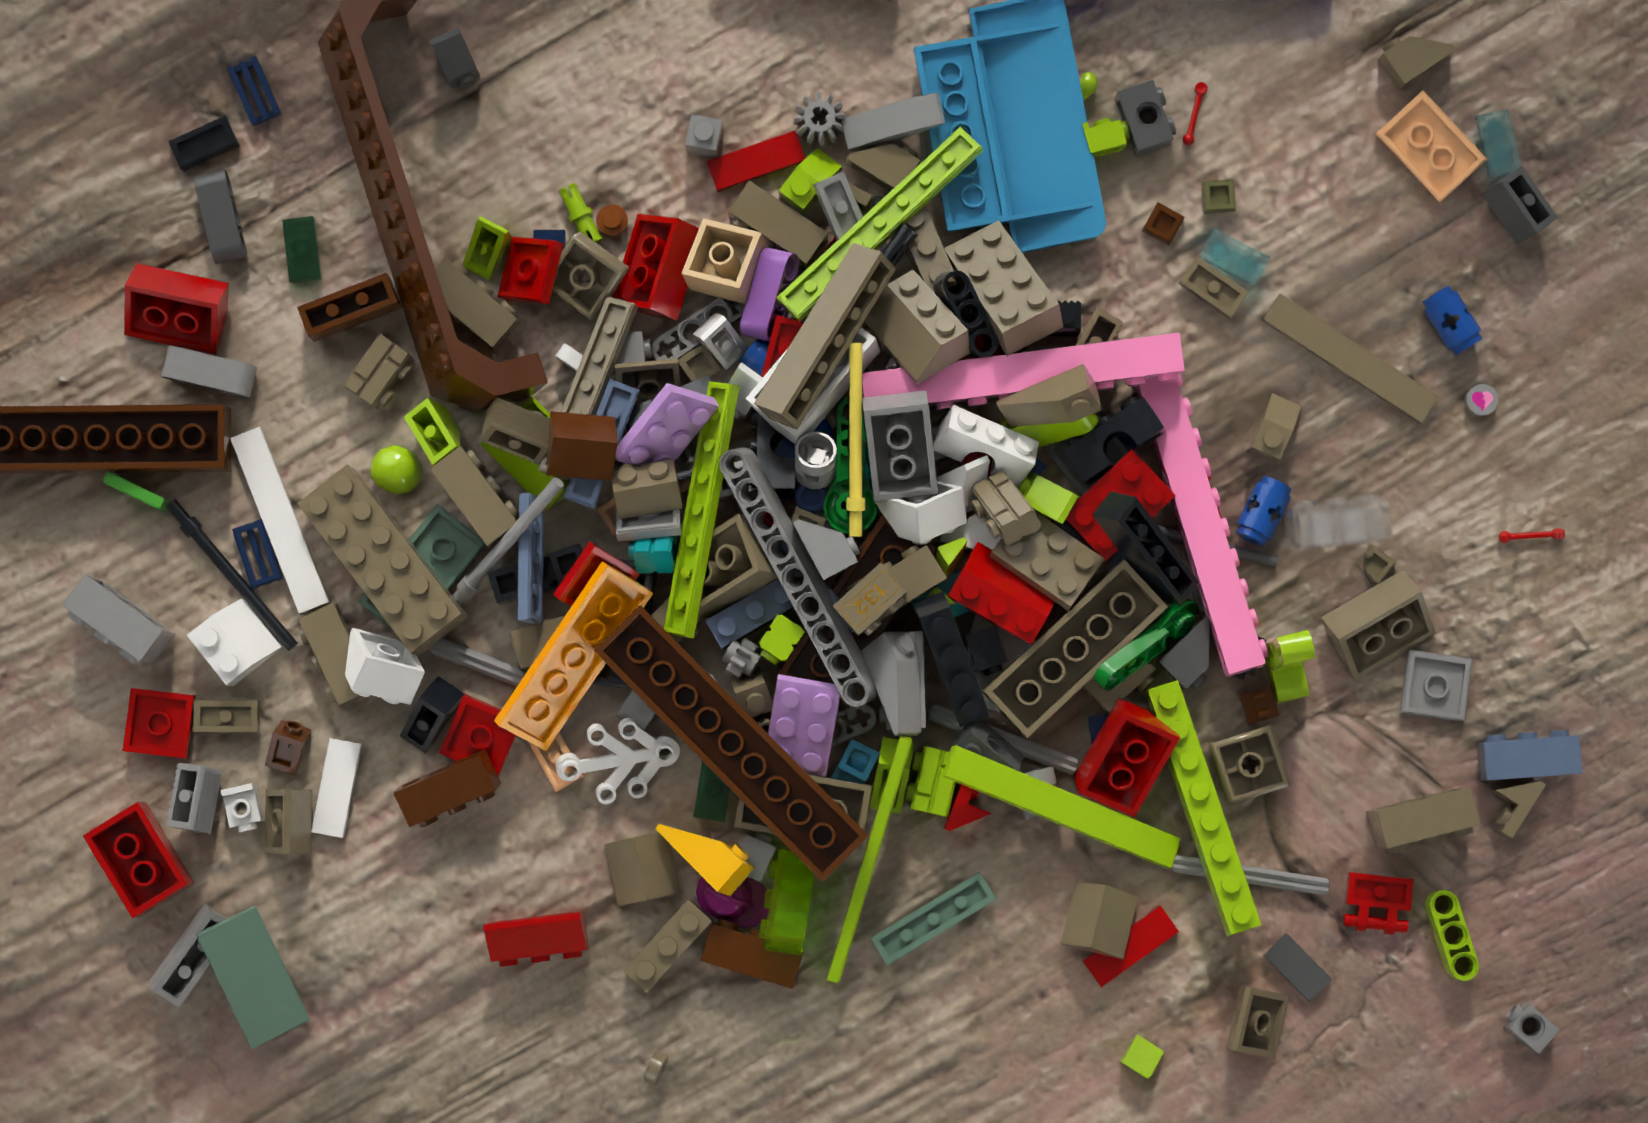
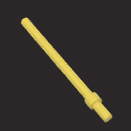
[846,343,865,537]

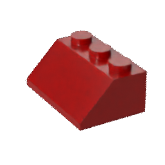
[612,214,699,320]
[124,263,229,355]
[947,542,1055,645]
[1074,697,1180,817]
[483,910,589,967]

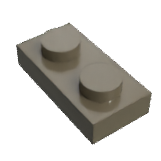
[1178,256,1249,319]
[193,700,260,732]

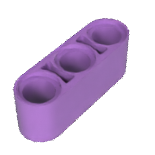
[740,247,799,342]

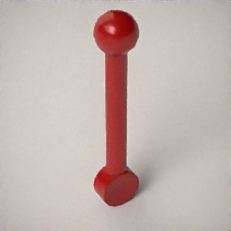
[1182,82,1208,146]
[1498,529,1565,543]

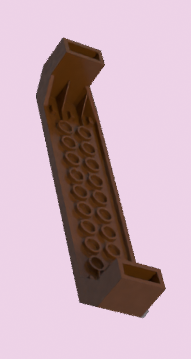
[318,0,548,411]

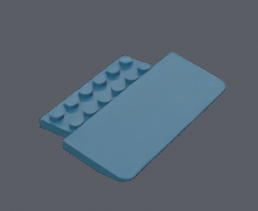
[913,0,1106,253]

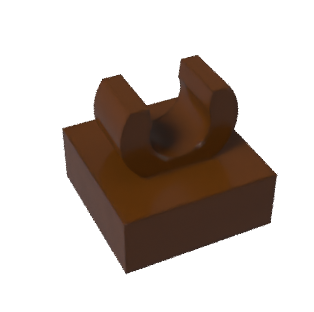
[1239,686,1280,725]

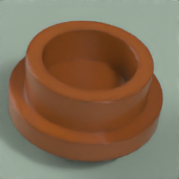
[596,204,628,236]

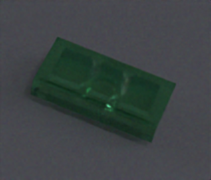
[282,216,322,283]
[693,761,730,822]

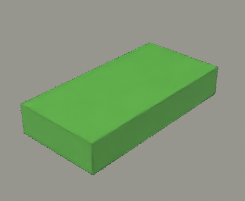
[103,471,171,512]

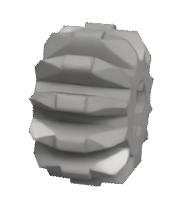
[793,92,846,147]

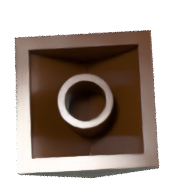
[546,411,618,481]

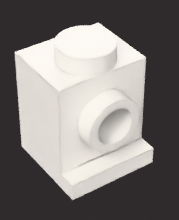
[220,783,265,833]

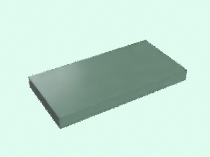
[358,504,486,630]
[196,905,310,1049]

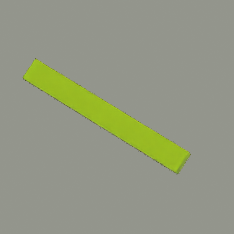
[776,127,983,322]
[664,381,740,639]
[827,736,912,983]
[942,745,1181,869]

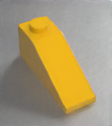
[655,824,755,896]

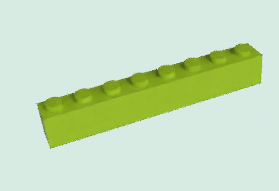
[1144,680,1262,937]

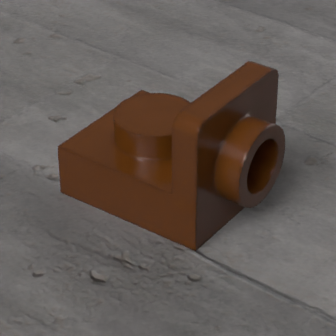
[265,720,311,775]

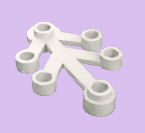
[556,718,680,804]

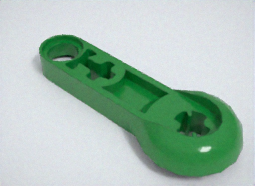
[823,398,877,534]
[1093,598,1199,691]

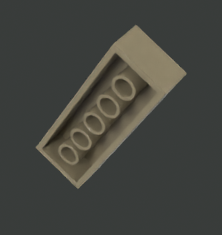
[297,464,468,656]
[981,560,1168,738]

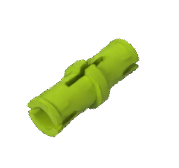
[558,183,603,244]

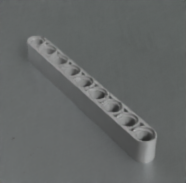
[719,447,878,707]

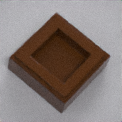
[1142,202,1185,246]

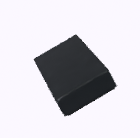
[168,116,240,171]

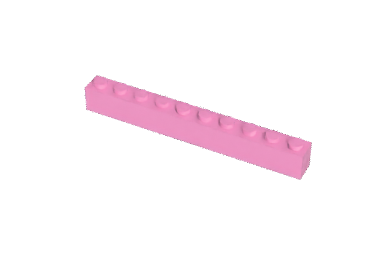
[862,333,1185,411]
[1135,374,1269,677]

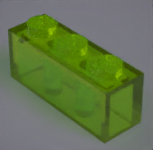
[759,849,814,956]

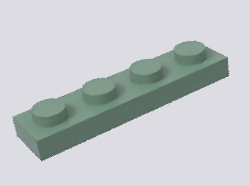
[870,872,996,965]

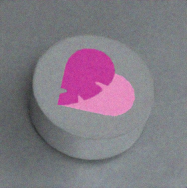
[1465,384,1498,417]

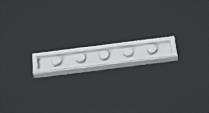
[230,427,330,614]

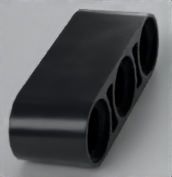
[934,270,998,358]

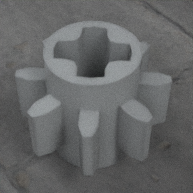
[722,638,762,679]

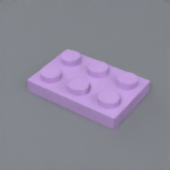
[615,383,719,466]
[768,674,840,777]

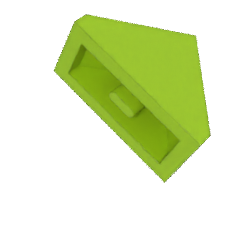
[462,216,512,280]

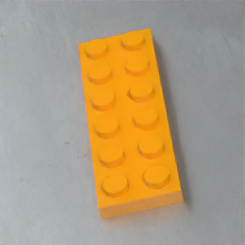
[494,561,653,751]

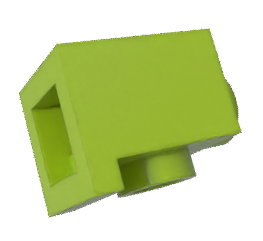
[1082,118,1130,158]

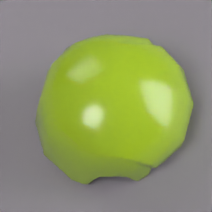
[370,445,422,495]

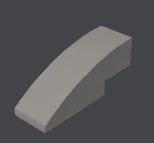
[842,93,946,151]

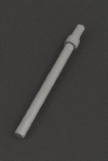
[452,477,564,605]

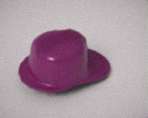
[696,877,771,928]

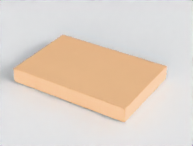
[1376,90,1487,202]

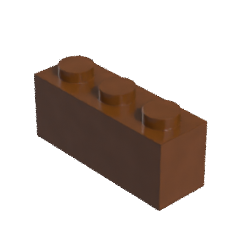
[297,273,402,342]
[393,749,501,828]
[700,919,804,989]

